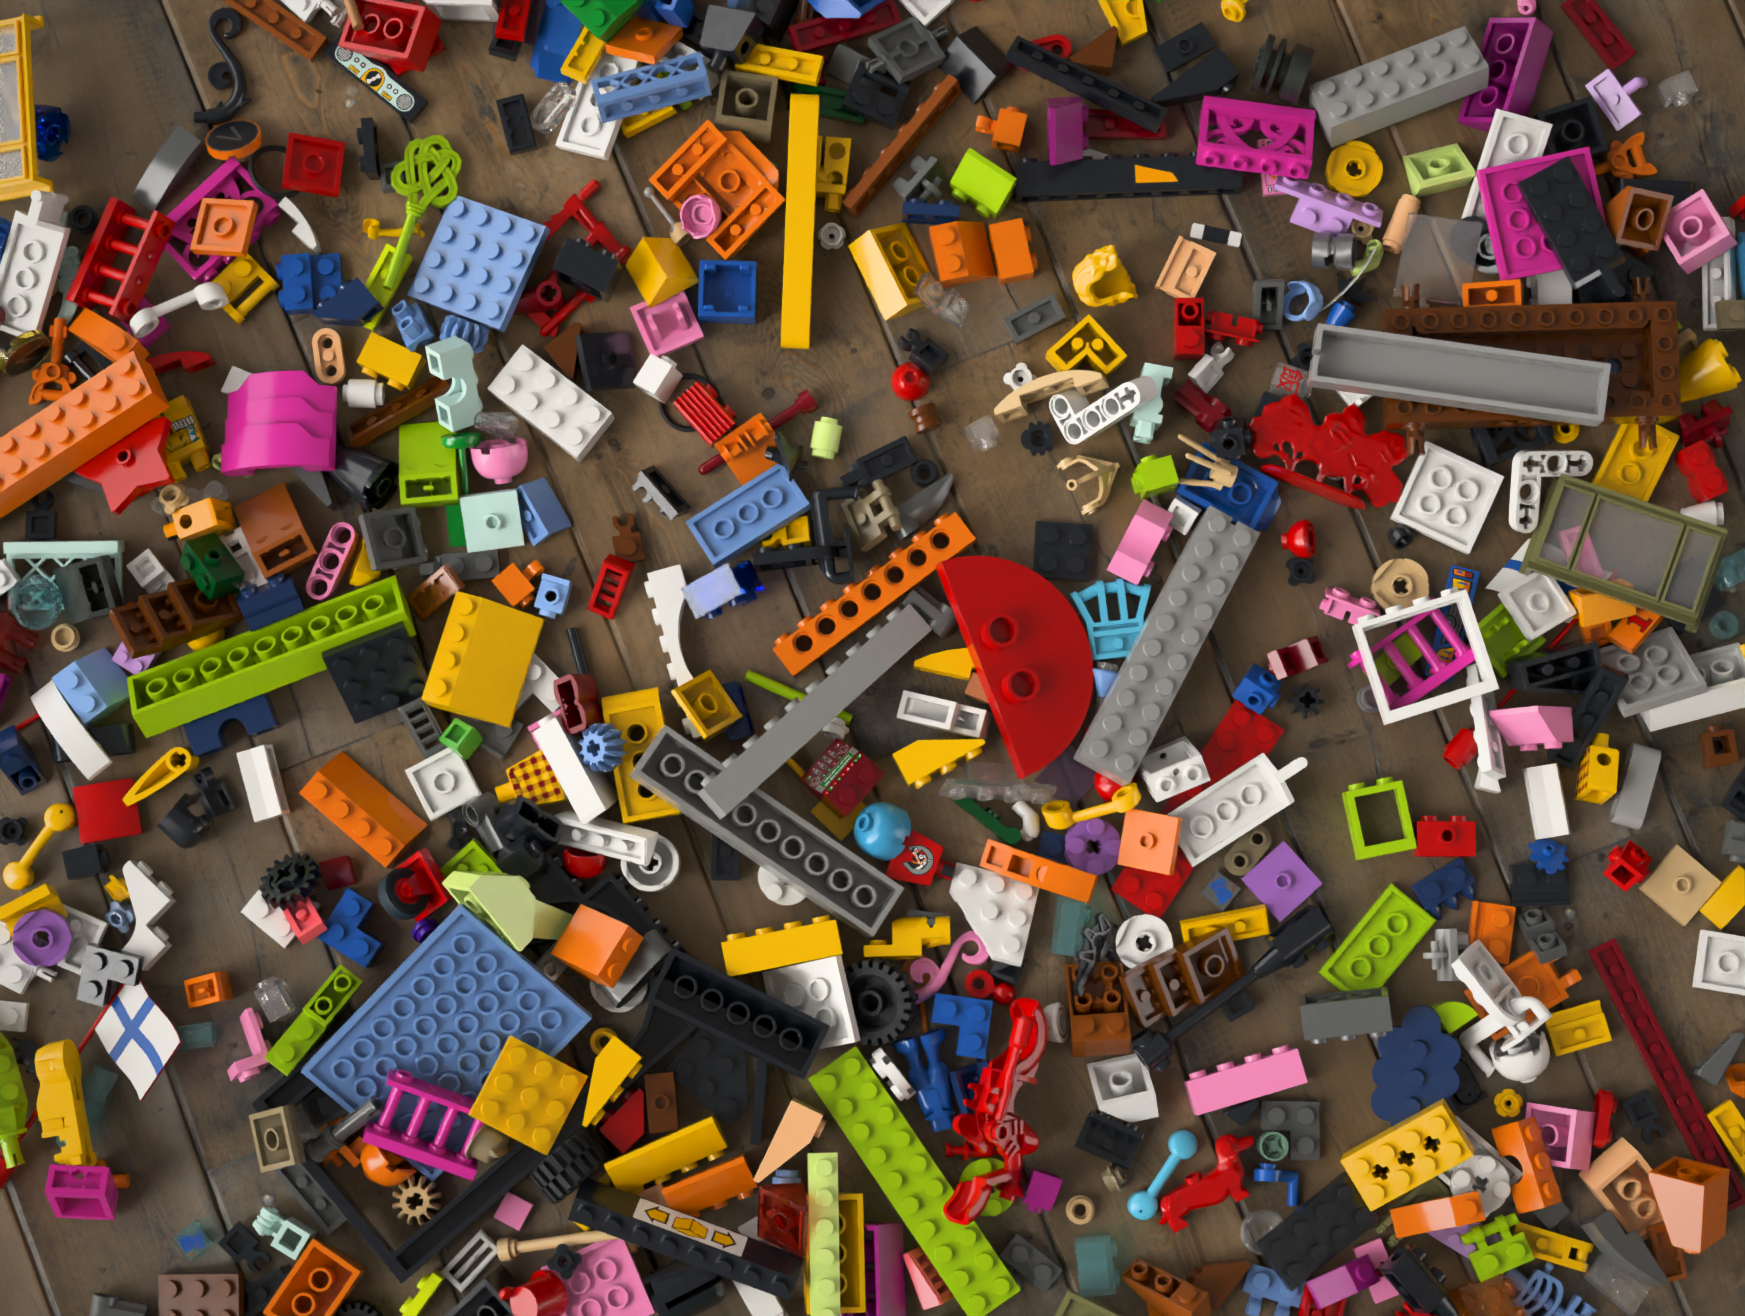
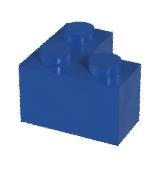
[317,888,387,968]
[931,993,993,1059]

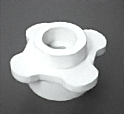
[1003,363,1037,390]

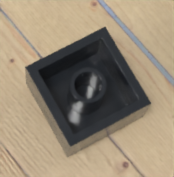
[1533,96,1609,160]
[552,237,622,303]

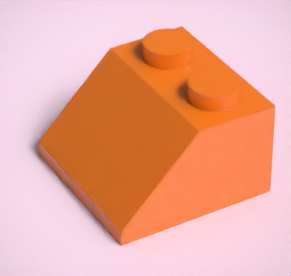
[929,221,996,289]

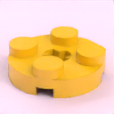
[1325,141,1383,199]

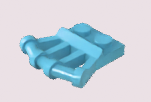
[1069,578,1151,661]

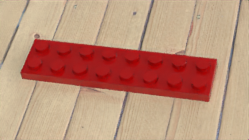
[1110,699,1284,919]

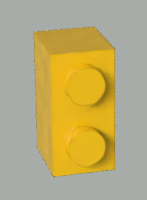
[357,332,426,392]

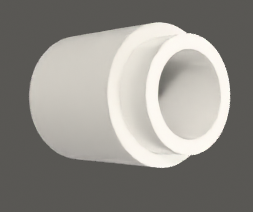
[342,379,385,408]

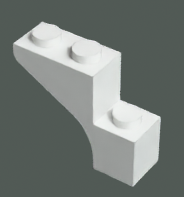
[122,860,176,971]

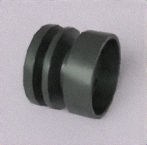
[1250,34,1315,106]

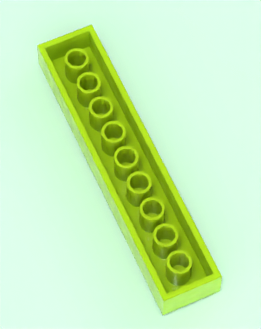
[127,575,416,738]
[808,1045,1021,1316]

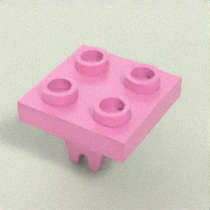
[630,291,704,358]

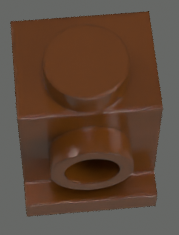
[1699,725,1740,769]

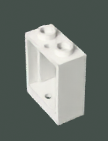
[422,0,502,22]
[1137,736,1210,802]

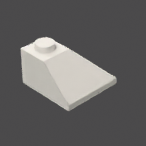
[1086,1053,1159,1123]

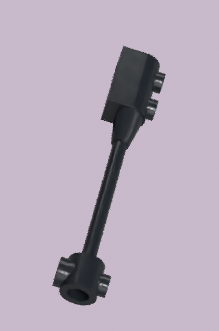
[1131,905,1334,1072]
[1378,1245,1460,1316]

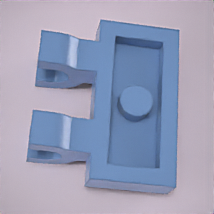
[1241,1263,1306,1316]

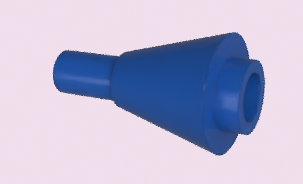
[1325,299,1357,327]

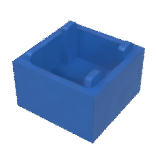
[698,260,758,324]

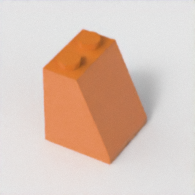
[550,904,643,988]
[1649,1156,1730,1254]

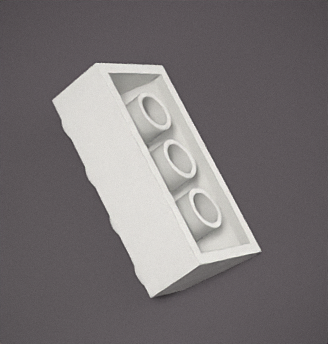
[1640,642,1745,732]

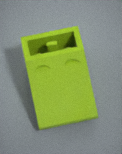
[399,421,462,509]

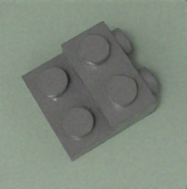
[358,506,428,572]

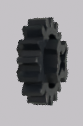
[259,852,322,911]

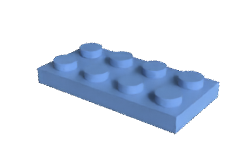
[686,464,812,569]

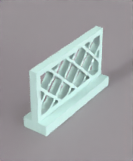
[3,540,125,610]

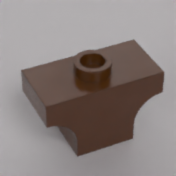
[644,1071,679,1133]

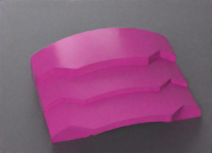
[221,371,337,477]

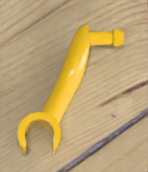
[363,218,425,240]

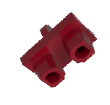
[1678,399,1733,449]

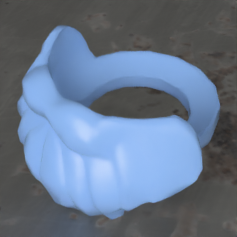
[1283,280,1324,321]

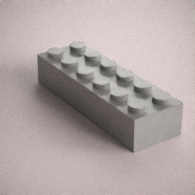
[1308,26,1489,148]

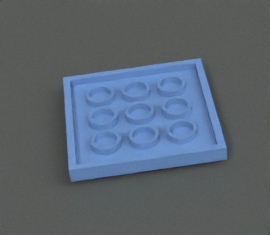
[407,195,550,333]

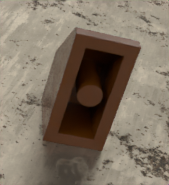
[1186,1258,1252,1311]

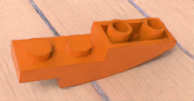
[979,839,1098,903]

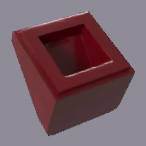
[319,855,357,891]

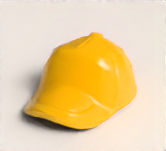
[349,535,381,586]

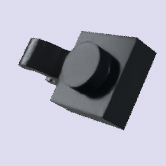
[192,767,237,820]

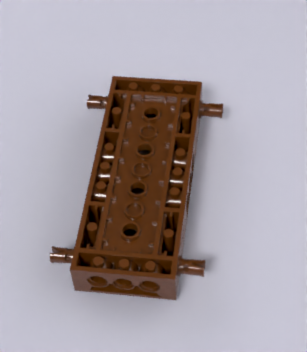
[1380,277,1681,456]

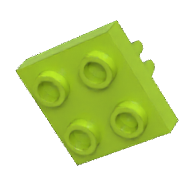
[1464,603,1547,679]

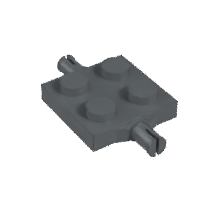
[865,16,949,84]

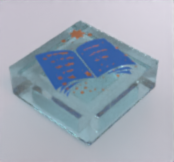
[172,1220,215,1262]

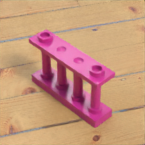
[1347,597,1475,711]
[362,1069,484,1181]

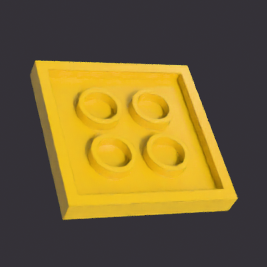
[468,1036,588,1155]

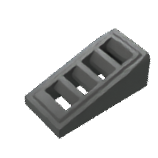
[398,697,448,759]
[1691,1032,1745,1085]

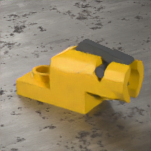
[864,910,951,960]

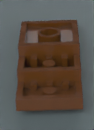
[109,578,244,659]
[1118,926,1245,1029]

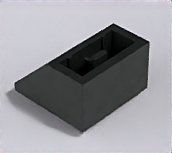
[53,555,124,625]

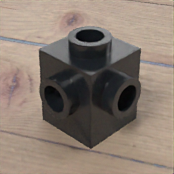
[1209,416,1252,460]

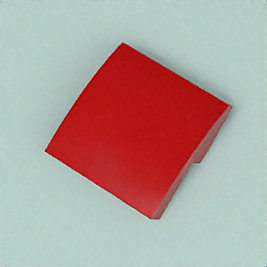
[72,778,142,845]

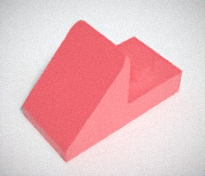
[283,896,327,945]

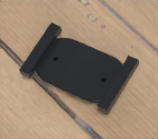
[1453,1051,1488,1112]

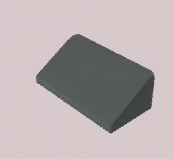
[826,43,888,91]

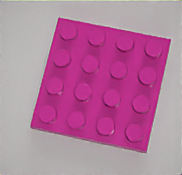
[1476,147,1607,281]

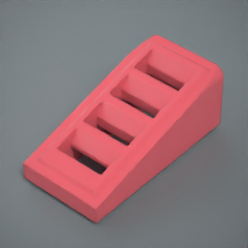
[903,1246,954,1310]

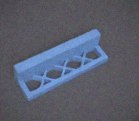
[591,52,712,124]

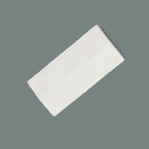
[236,744,290,823]
[1523,763,1571,840]

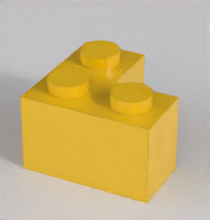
[1045,314,1127,379]

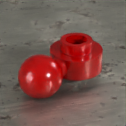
[964,969,1016,1005]

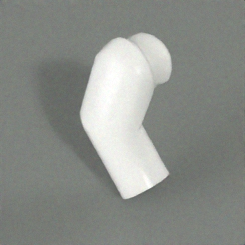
[1012,798,1040,842]

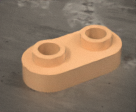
[312,328,346,386]

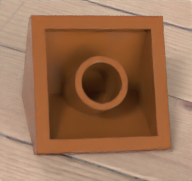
[1603,186,1674,252]

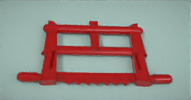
[525,180,632,339]

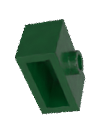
[180,532,245,601]

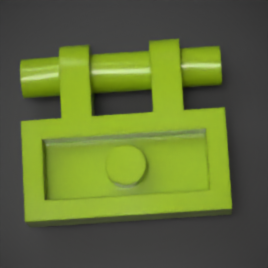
[1460,1213,1535,1282]

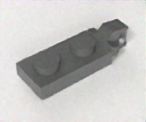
[420,549,501,582]

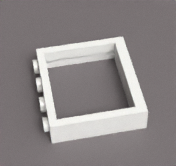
[1352,587,1499,725]

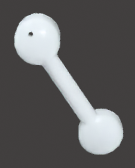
[130,282,229,338]

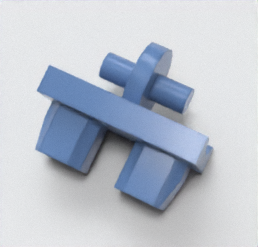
[391,300,434,352]

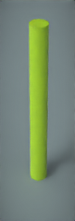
[744,670,853,725]

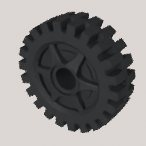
[844,957,919,1046]

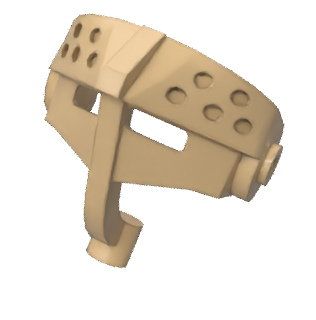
[1057,455,1121,516]

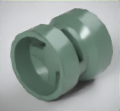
[1256,1130,1289,1161]

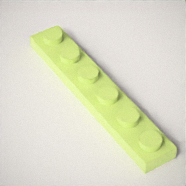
[807,1152,841,1316]

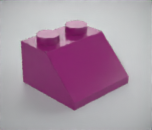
[1047,97,1088,165]

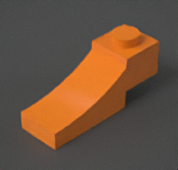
[1389,1190,1486,1239]

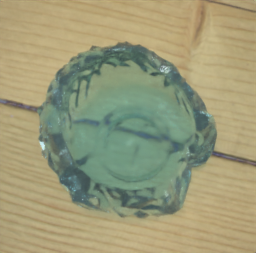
[11,574,62,631]

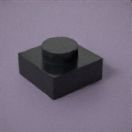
[1221,989,1255,1022]

